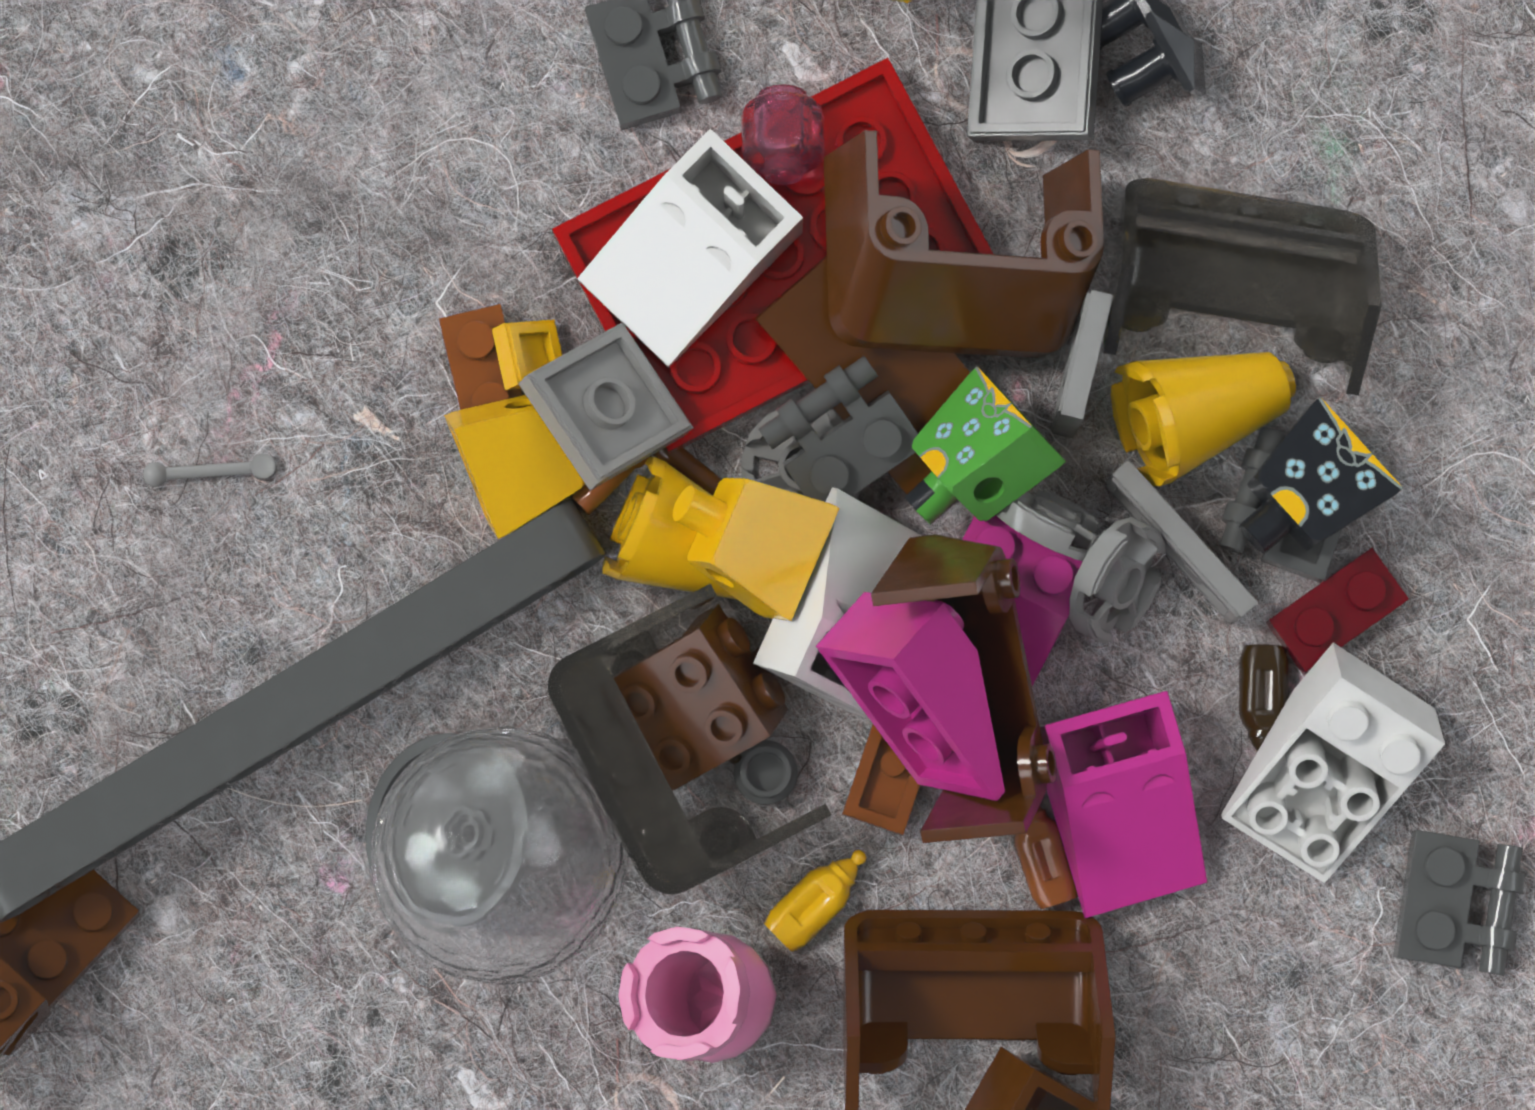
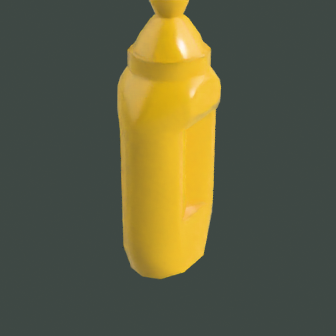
[764,849,867,952]

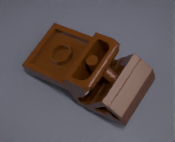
[0,870,140,1058]

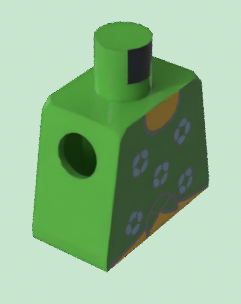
[905,366,1066,525]

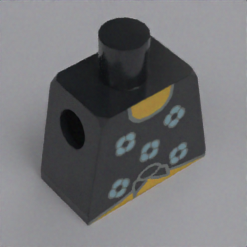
[1239,397,1403,554]

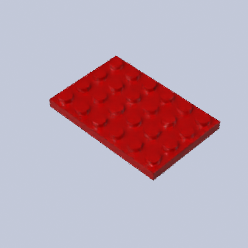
[552,57,993,453]

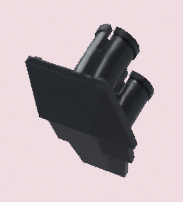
[1100,0,1206,107]

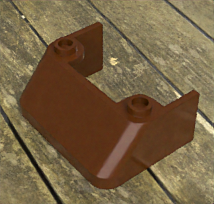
[824,130,1104,358]
[871,534,1057,843]
[843,910,1116,1110]

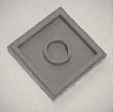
[1050,289,1113,438]
[519,322,693,491]

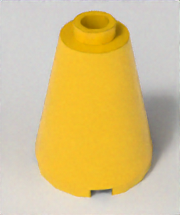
[1110,352,1296,487]
[602,457,738,600]

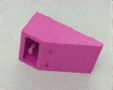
[1040,691,1207,918]

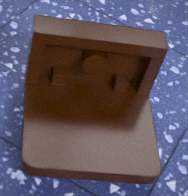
[601,604,788,790]

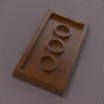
[755,255,970,495]

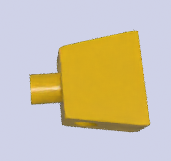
[444,395,585,539]
[672,478,840,621]

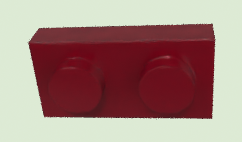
[1266,548,1409,674]

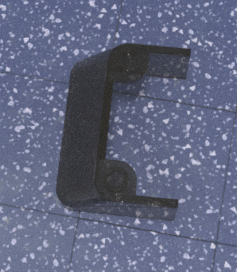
[1103,178,1382,396]
[547,584,832,896]

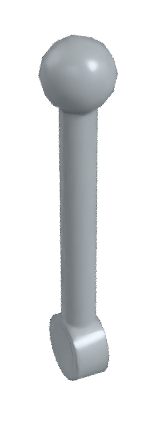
[143,453,277,487]

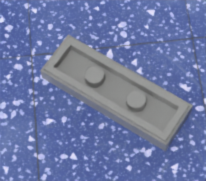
[1105,459,1258,623]

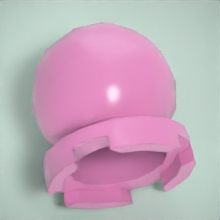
[618,927,777,1063]

